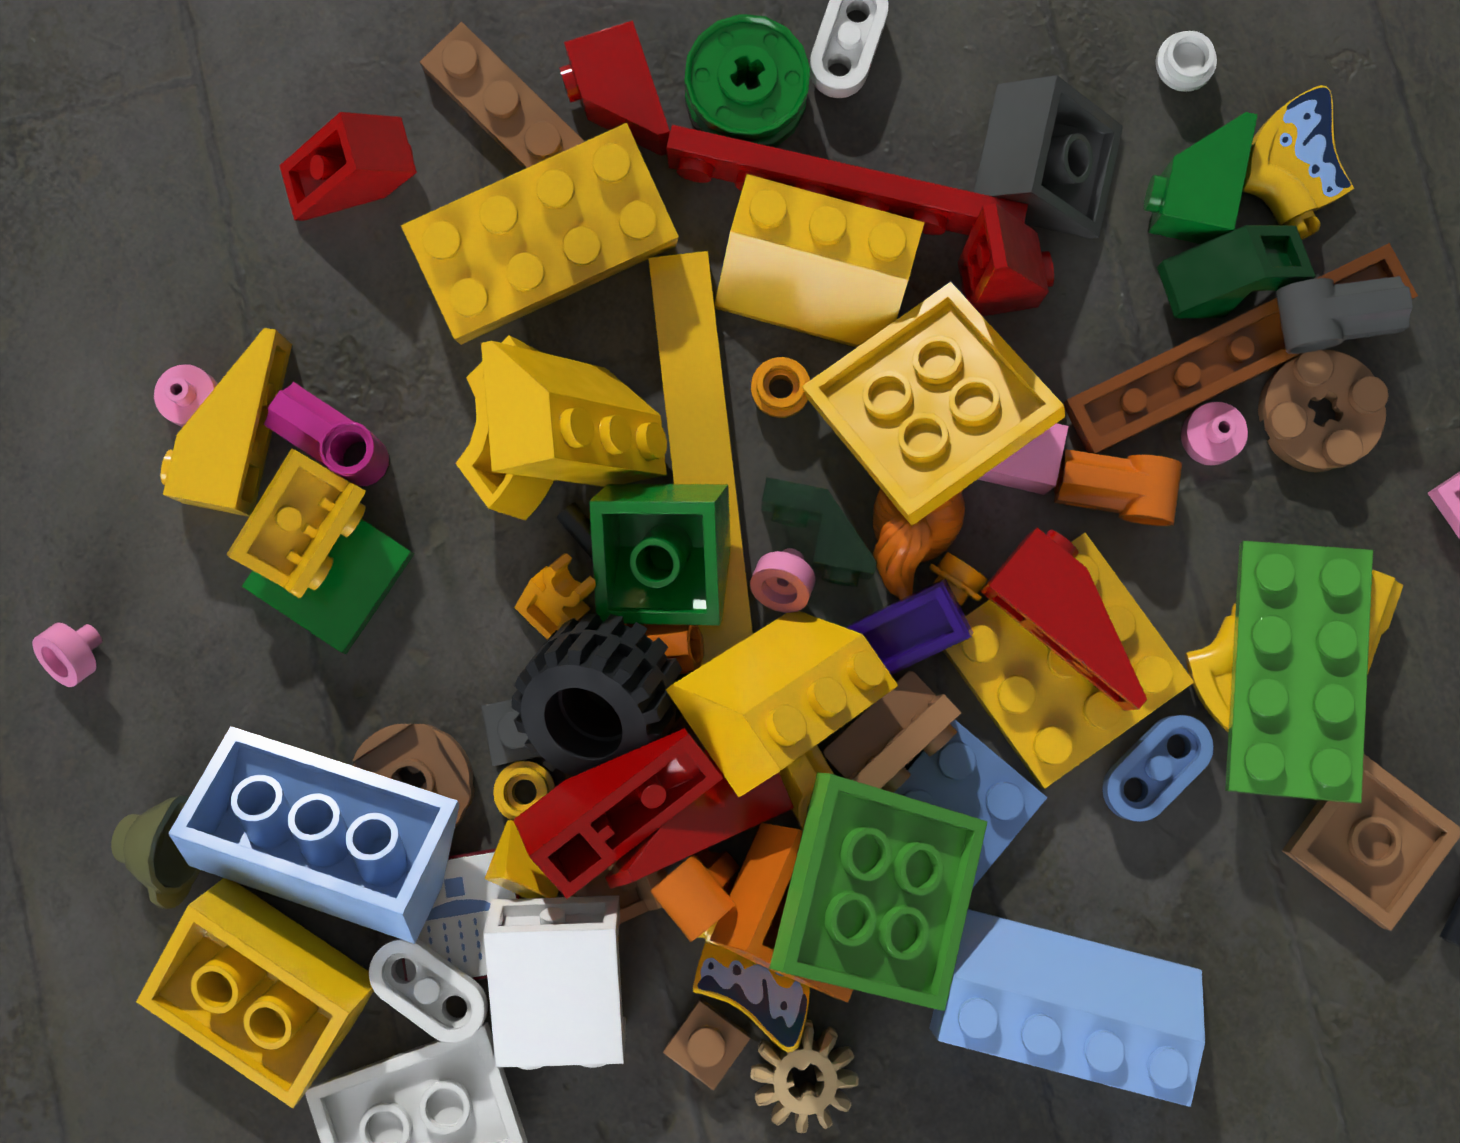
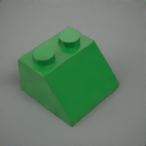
[589,484,731,625]

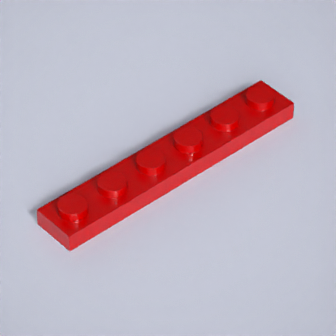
[666,125,1028,236]

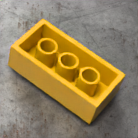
[401,123,679,345]

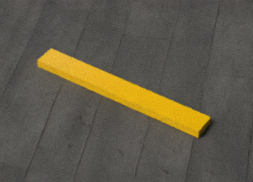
[648,251,753,666]

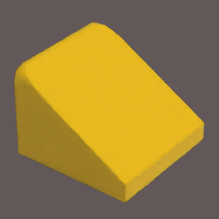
[484,820,559,898]

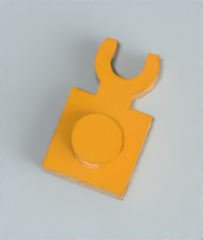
[514,553,596,640]

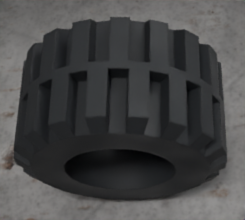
[512,613,683,779]

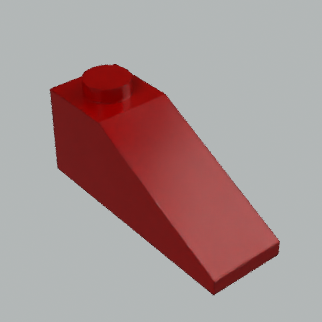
[958,203,1054,316]
[980,527,1147,711]
[513,728,723,899]
[605,749,794,889]

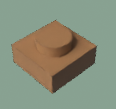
[663,997,751,1091]

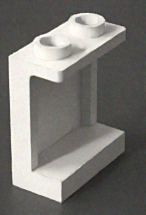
[484,896,626,1070]

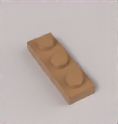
[420,21,585,169]

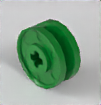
[684,14,810,148]

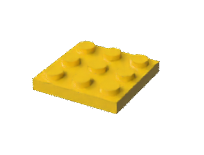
[802,282,1065,526]
[943,532,1194,789]

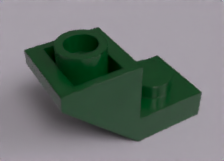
[1157,225,1316,318]

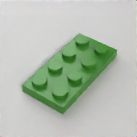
[1225,541,1373,803]

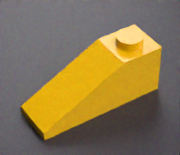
[160,328,292,517]

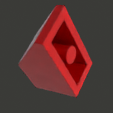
[559,20,670,156]
[279,112,417,221]

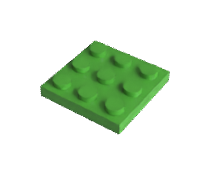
[769,772,988,1011]

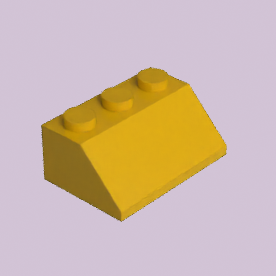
[714,174,925,348]
[481,341,667,487]
[666,611,898,797]
[136,878,374,1108]

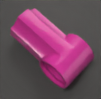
[264,382,389,486]

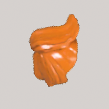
[872,488,965,600]

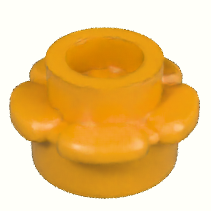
[930,552,988,606]

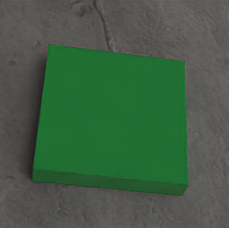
[242,519,415,654]

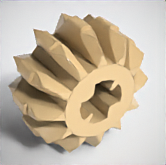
[750,1020,859,1133]

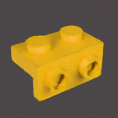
[227,448,366,598]

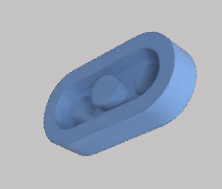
[1102,715,1214,822]

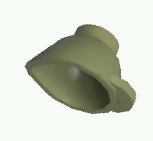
[111,795,201,909]

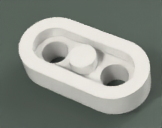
[810,0,888,98]
[369,939,488,1043]

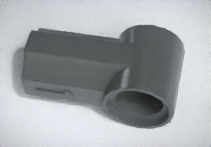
[1276,276,1413,354]

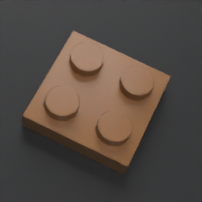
[1282,754,1460,931]

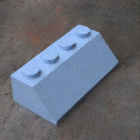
[168,727,459,944]
[929,909,1205,1107]

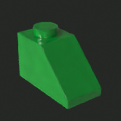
[1143,112,1258,244]

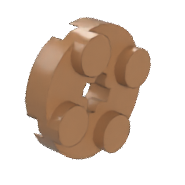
[1258,350,1389,473]
[352,724,475,828]

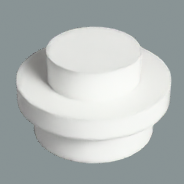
[1156,31,1217,92]

